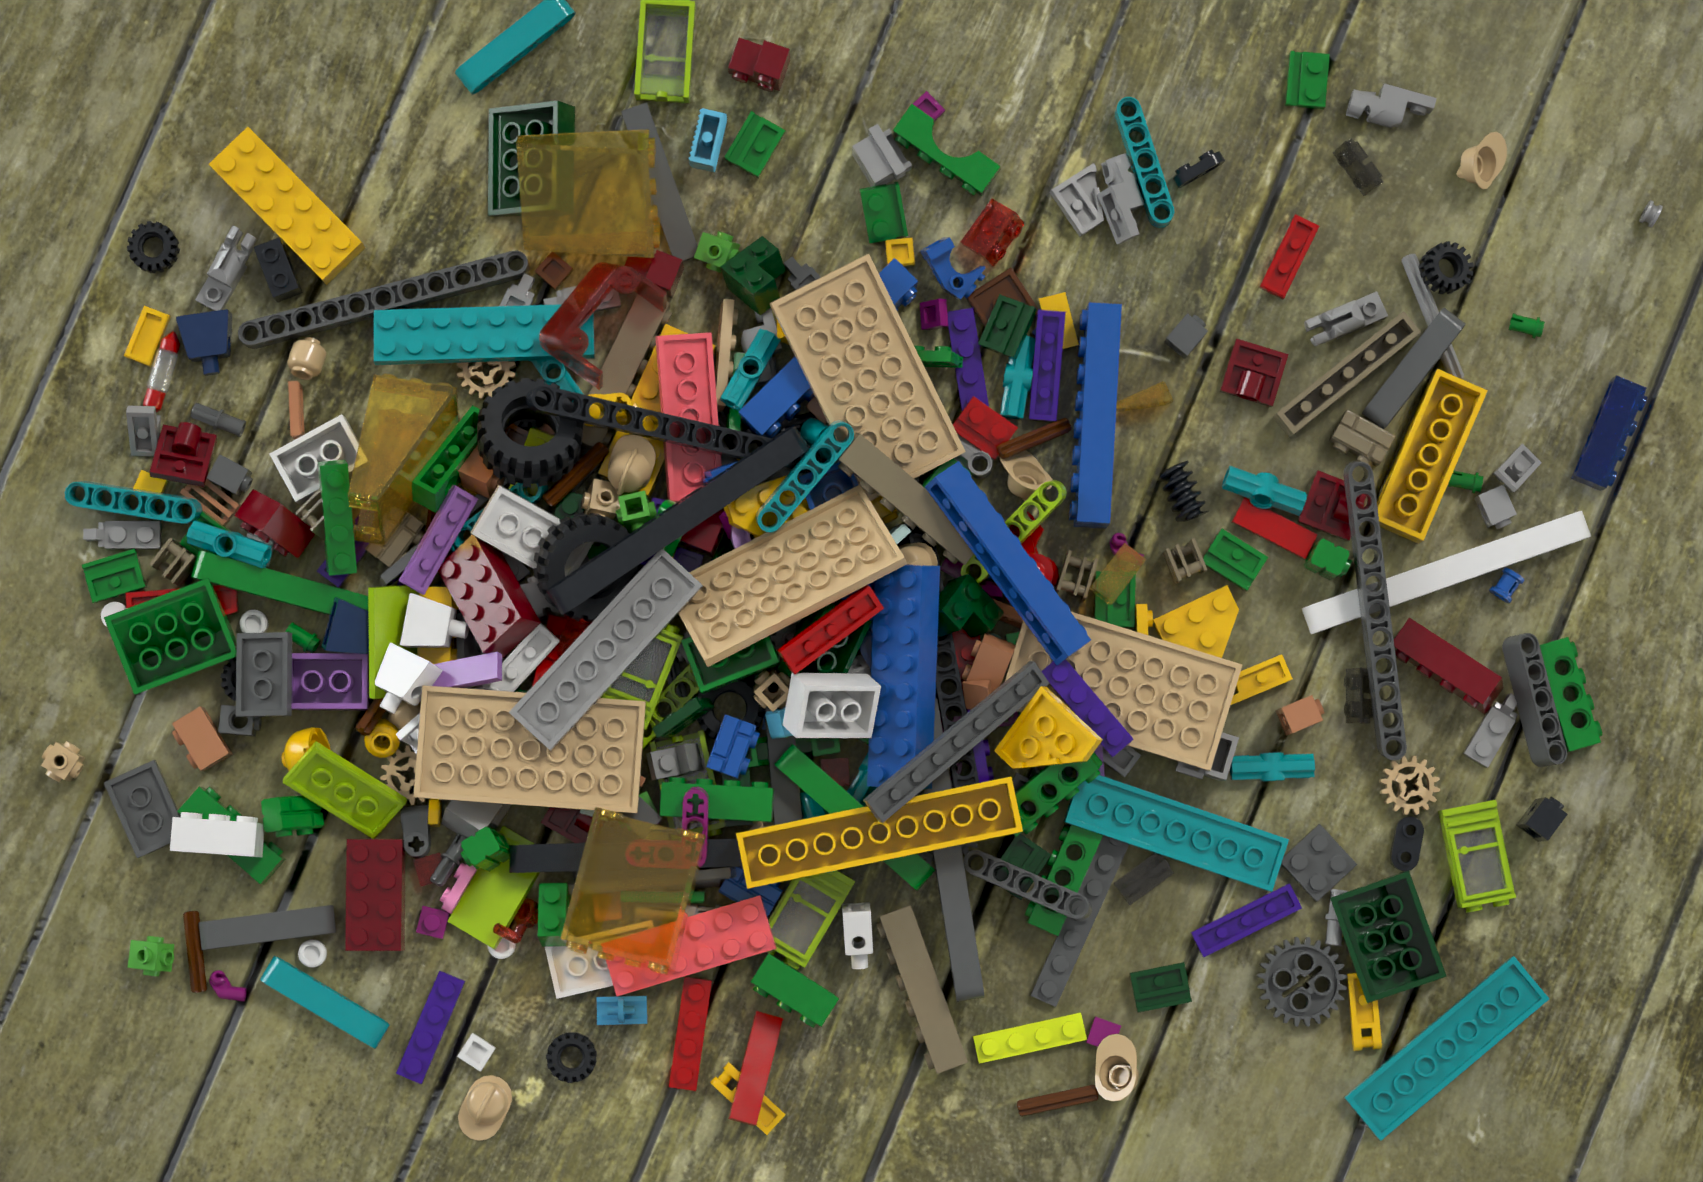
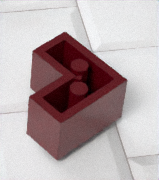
[728,37,790,92]
[621,245,684,300]
[234,489,315,558]
[680,508,725,557]

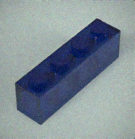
[1571,375,1648,491]

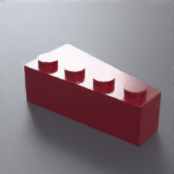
[1394,617,1504,715]

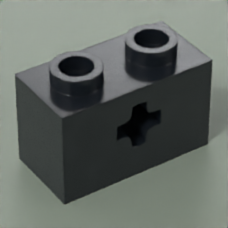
[254,237,303,303]
[1516,797,1568,842]

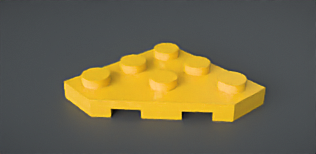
[724,475,810,538]
[1153,585,1239,658]
[994,686,1103,769]

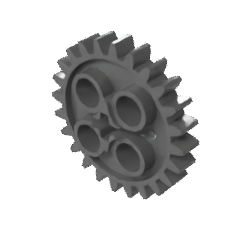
[1257,937,1347,1027]

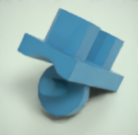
[596,996,647,1025]

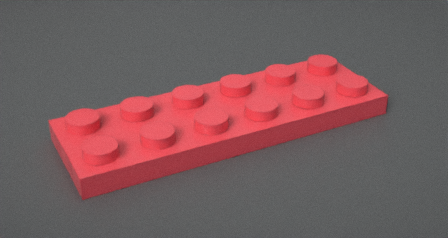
[655,332,722,501]
[601,895,777,996]

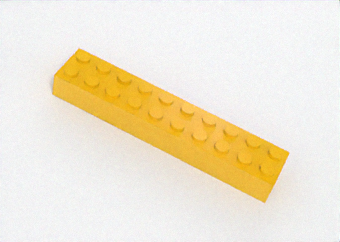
[736,777,1023,889]

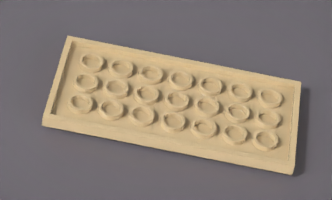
[769,254,966,501]
[678,485,907,667]
[1005,612,1242,771]
[413,685,646,813]

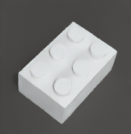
[269,414,372,505]
[783,673,881,738]
[170,812,264,857]

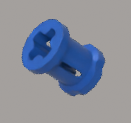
[1489,567,1524,603]

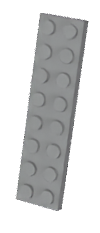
[509,549,703,751]

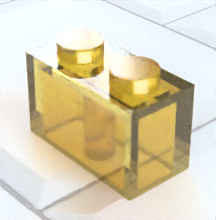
[1089,543,1146,606]

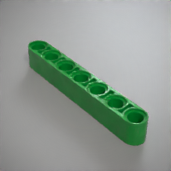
[191,550,369,615]
[774,744,936,891]

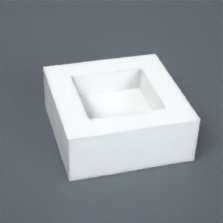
[457,1033,496,1072]

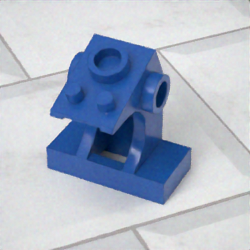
[920,237,985,299]

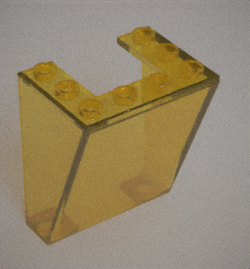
[516,129,661,258]
[348,374,460,545]
[560,807,706,975]

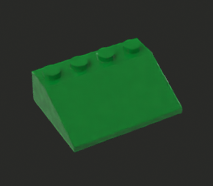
[104,578,237,695]

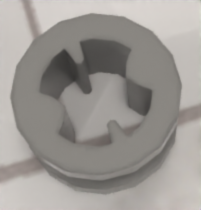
[1639,200,1663,228]

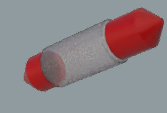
[142,331,180,413]

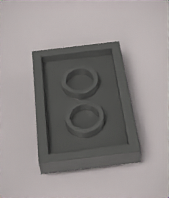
[236,632,292,717]
[104,760,181,858]

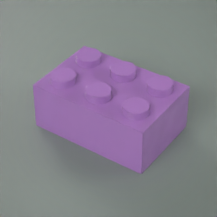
[292,653,371,711]

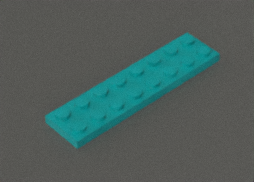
[374,303,595,365]
[1063,775,1289,892]
[1344,956,1549,1141]

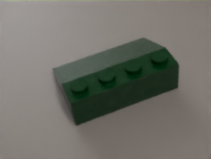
[488,100,575,217]
[1330,870,1447,1003]

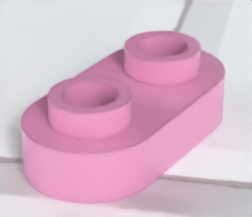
[440,863,478,914]

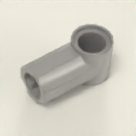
[954,433,992,479]

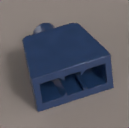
[176,309,232,376]
[321,597,369,654]

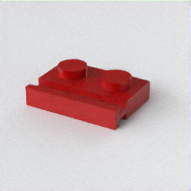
[953,396,1018,460]

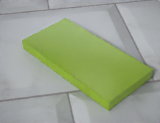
[368,585,419,699]
[283,741,407,839]
[447,826,540,950]

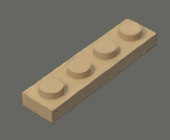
[715,299,738,412]

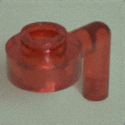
[493,898,539,944]

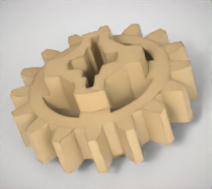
[457,361,516,400]
[380,745,426,805]
[1379,756,1440,815]

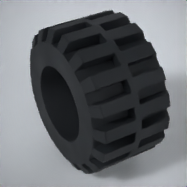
[697,678,764,740]

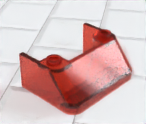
[539,262,667,390]

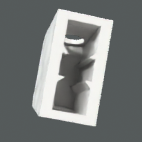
[400,593,469,648]
[375,642,443,714]
[842,902,873,969]

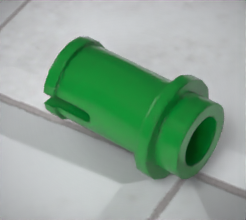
[1508,313,1545,339]
[1448,471,1484,494]
[285,622,321,653]

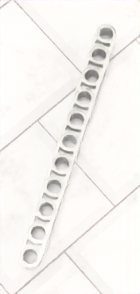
[1302,511,1591,634]

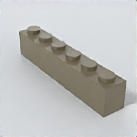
[582,289,672,449]
[1273,311,1421,438]
[837,432,974,565]
[876,905,968,1074]

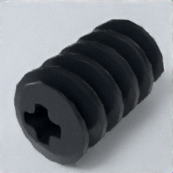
[1158,460,1209,522]

